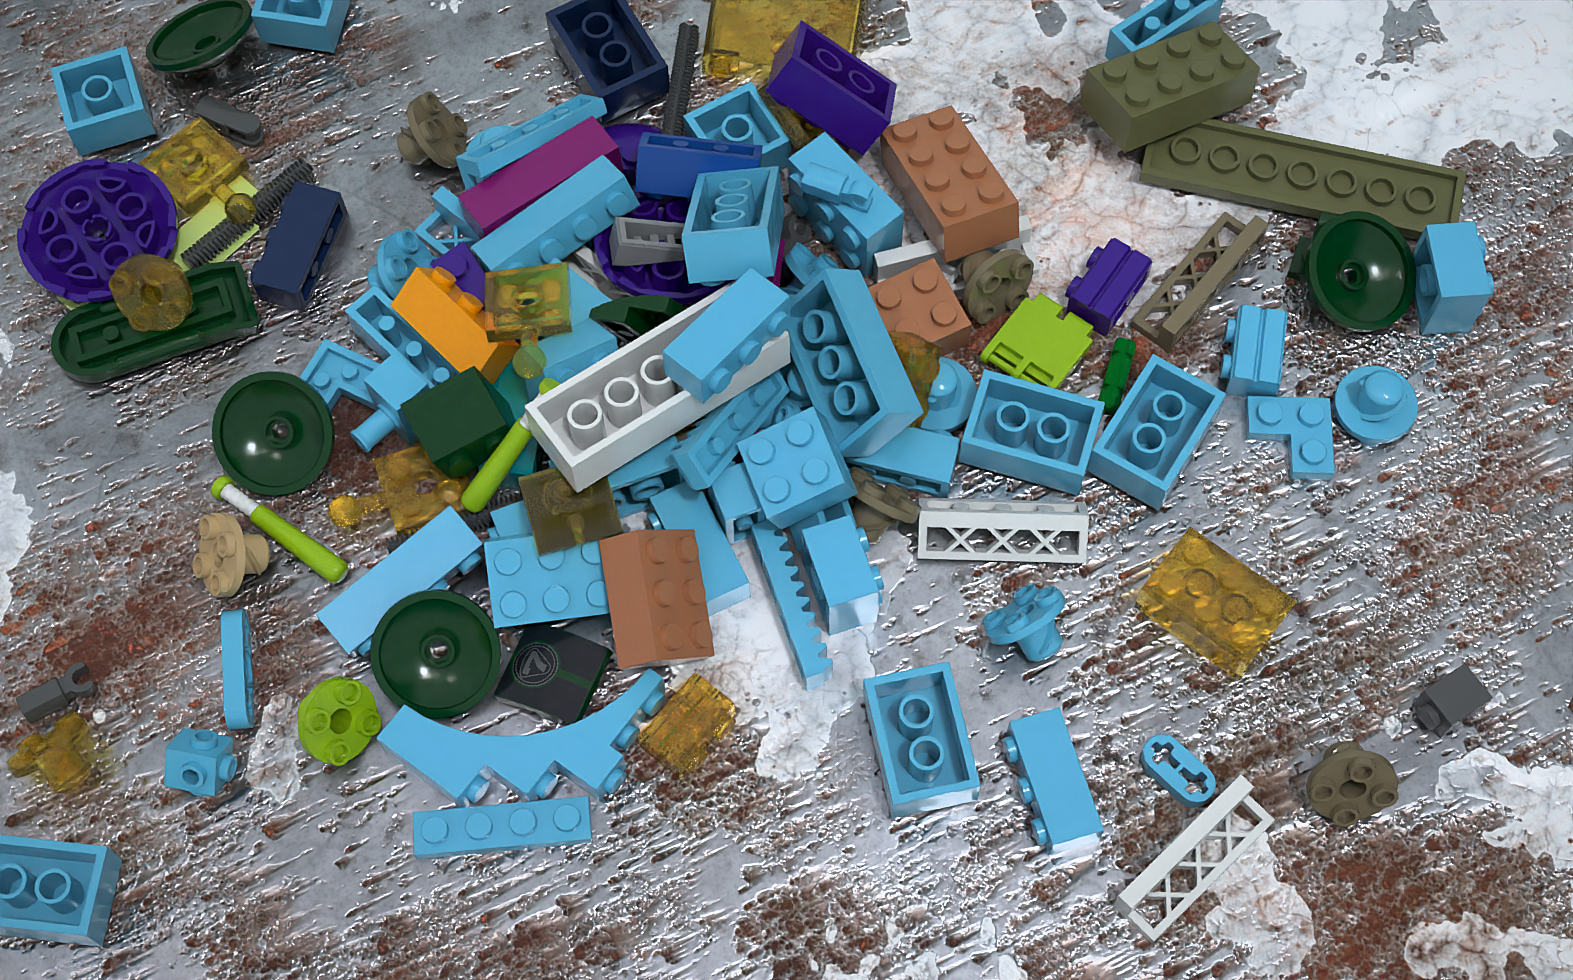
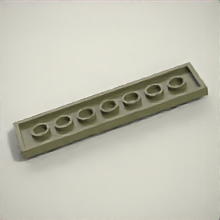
[1139,119,1467,240]

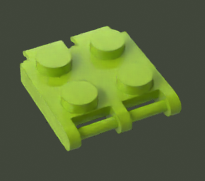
[979,292,1094,389]

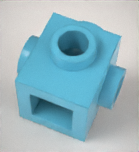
[164,727,237,797]

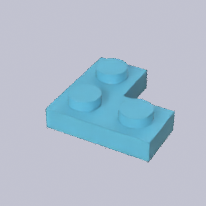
[300,338,380,412]
[1245,396,1335,480]

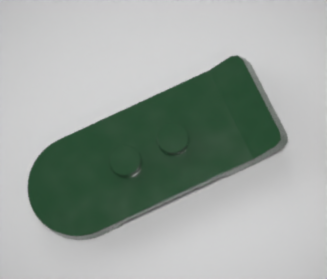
[51,261,259,383]

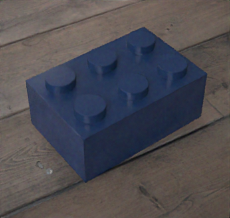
[545,0,670,124]

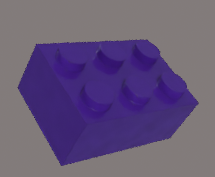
[765,20,897,156]

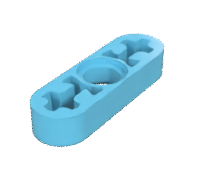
[221,609,255,731]

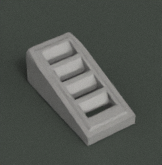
[609,217,685,266]

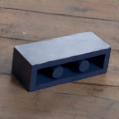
[250,181,348,312]

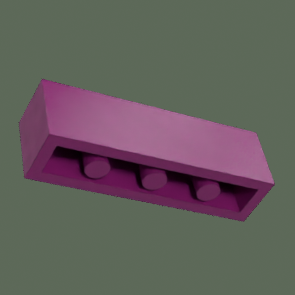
[457,116,623,239]

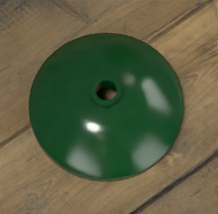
[145,0,253,73]
[1305,211,1416,332]
[212,371,335,496]
[370,589,501,718]

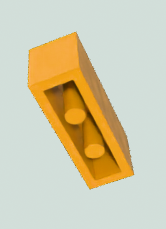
[390,266,520,384]

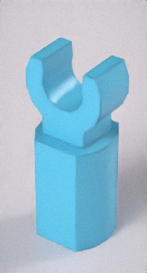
[801,162,873,212]

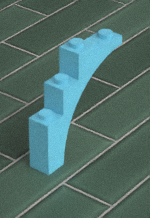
[376,668,666,808]

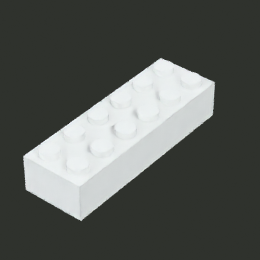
[524,279,791,493]

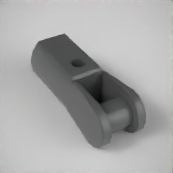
[194,95,265,147]

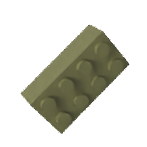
[1080,21,1260,153]

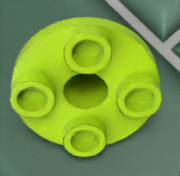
[297,676,382,766]

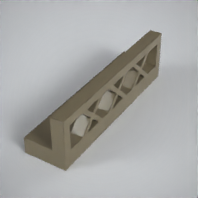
[1130,212,1269,353]

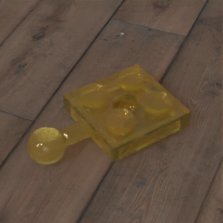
[139,116,257,225]
[485,262,572,379]
[328,444,471,537]

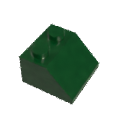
[400,366,516,480]

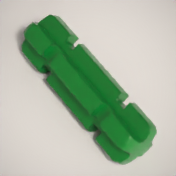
[1098,337,1136,414]

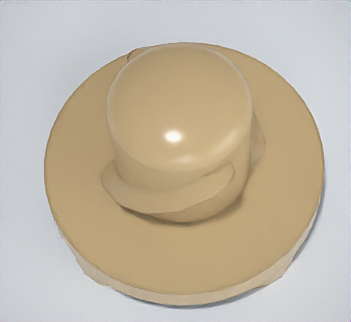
[192,513,270,597]

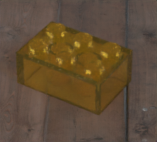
[1134,527,1297,682]

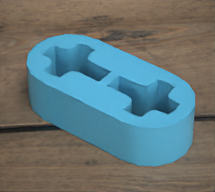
[1140,734,1216,808]

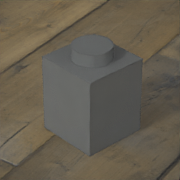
[1414,663,1493,738]

